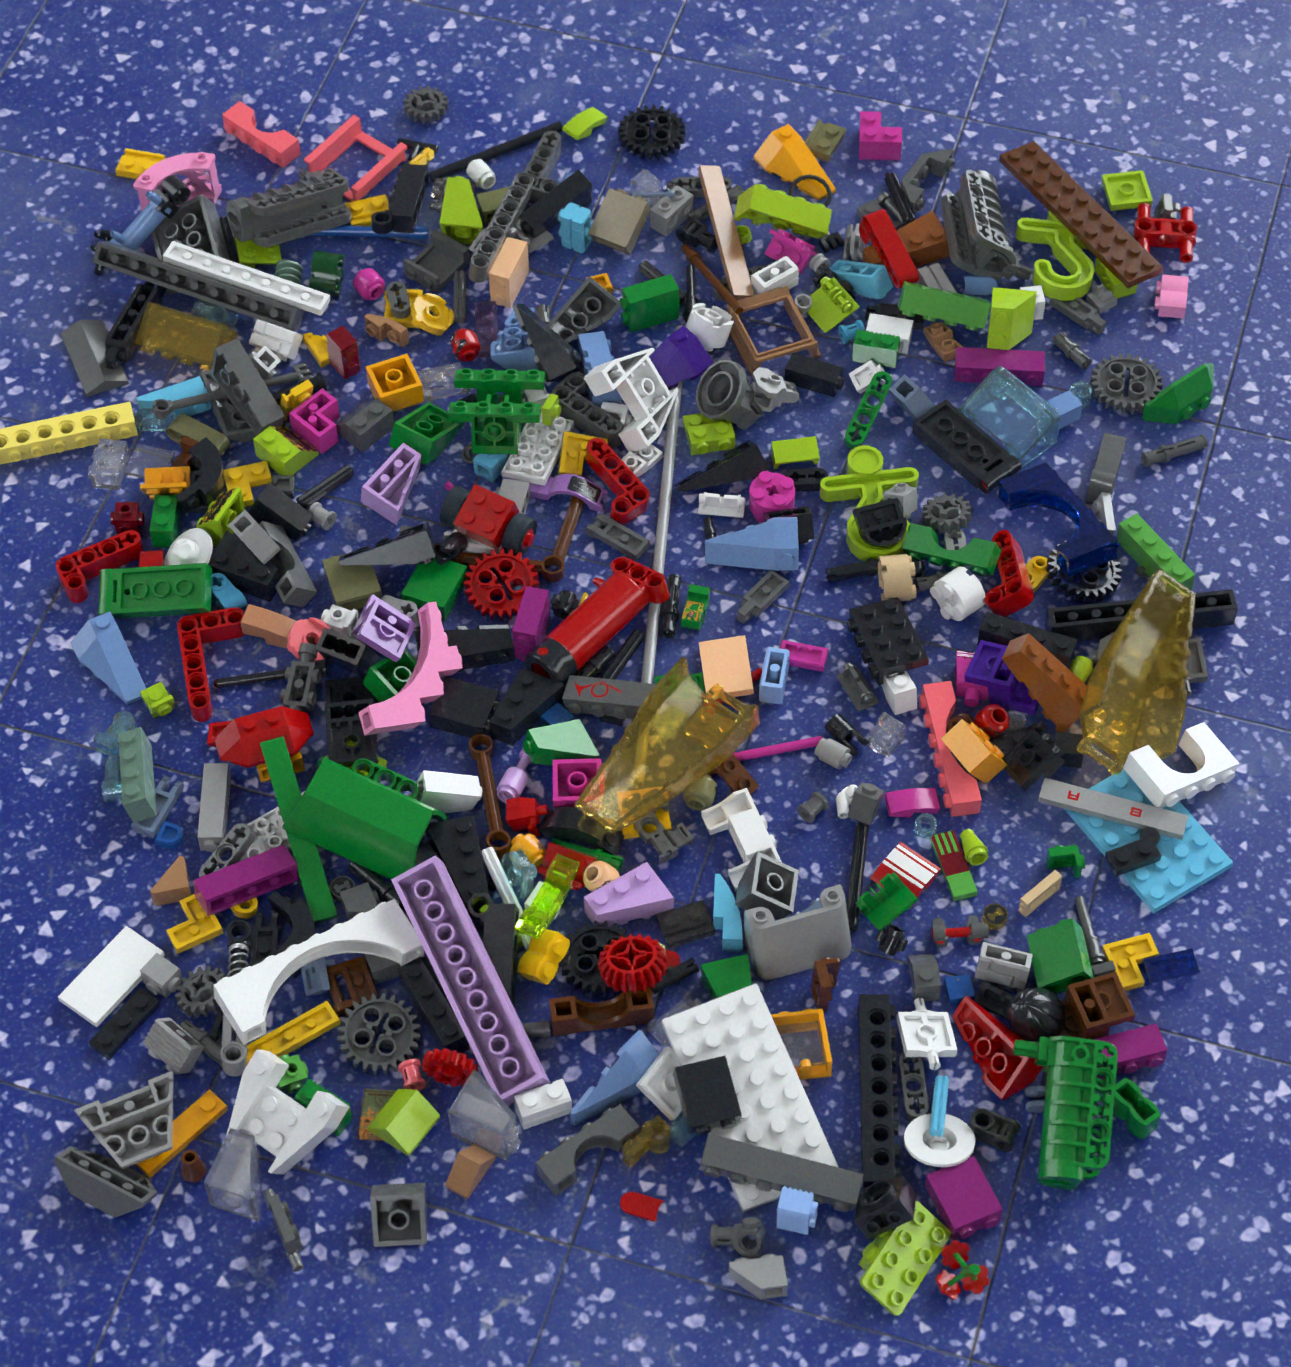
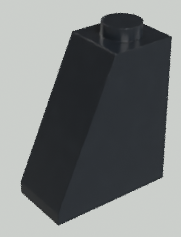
[248,483,313,540]

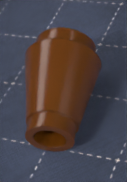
[180,1150,207,1183]

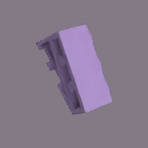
[361,443,421,526]
[584,862,674,927]

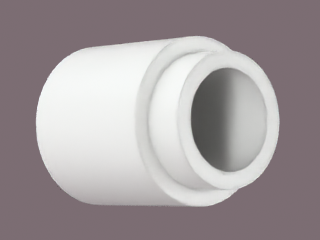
[466,159,496,190]

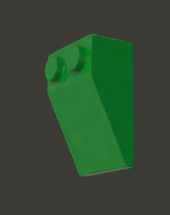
[389,402,465,465]

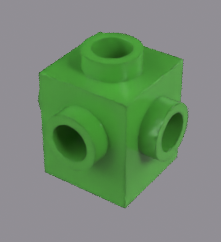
[276,1054,308,1094]

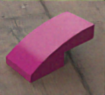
[884,788,940,818]

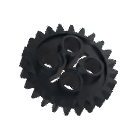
[618,105,685,160]
[1046,538,1122,603]
[559,920,633,997]

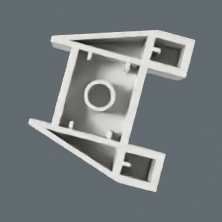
[584,348,679,452]
[225,1049,349,1175]

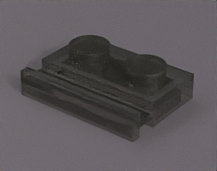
[656,900,715,949]

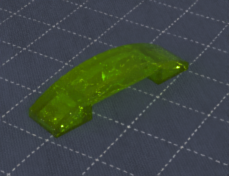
[514,854,580,939]

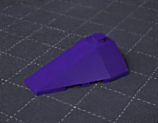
[649,325,714,389]

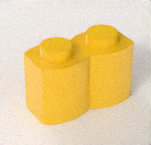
[517,928,570,985]

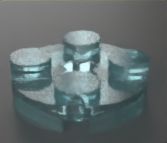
[501,850,537,900]

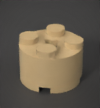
[878,554,916,601]

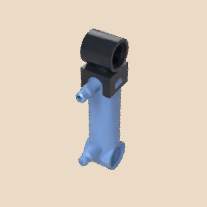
[109,175,191,251]

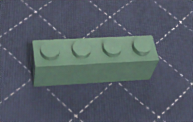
[118,727,157,823]

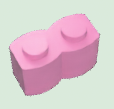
[1154,274,1188,319]

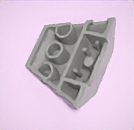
[74,1071,173,1169]

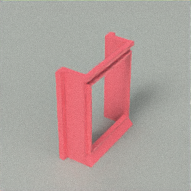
[304,115,408,202]

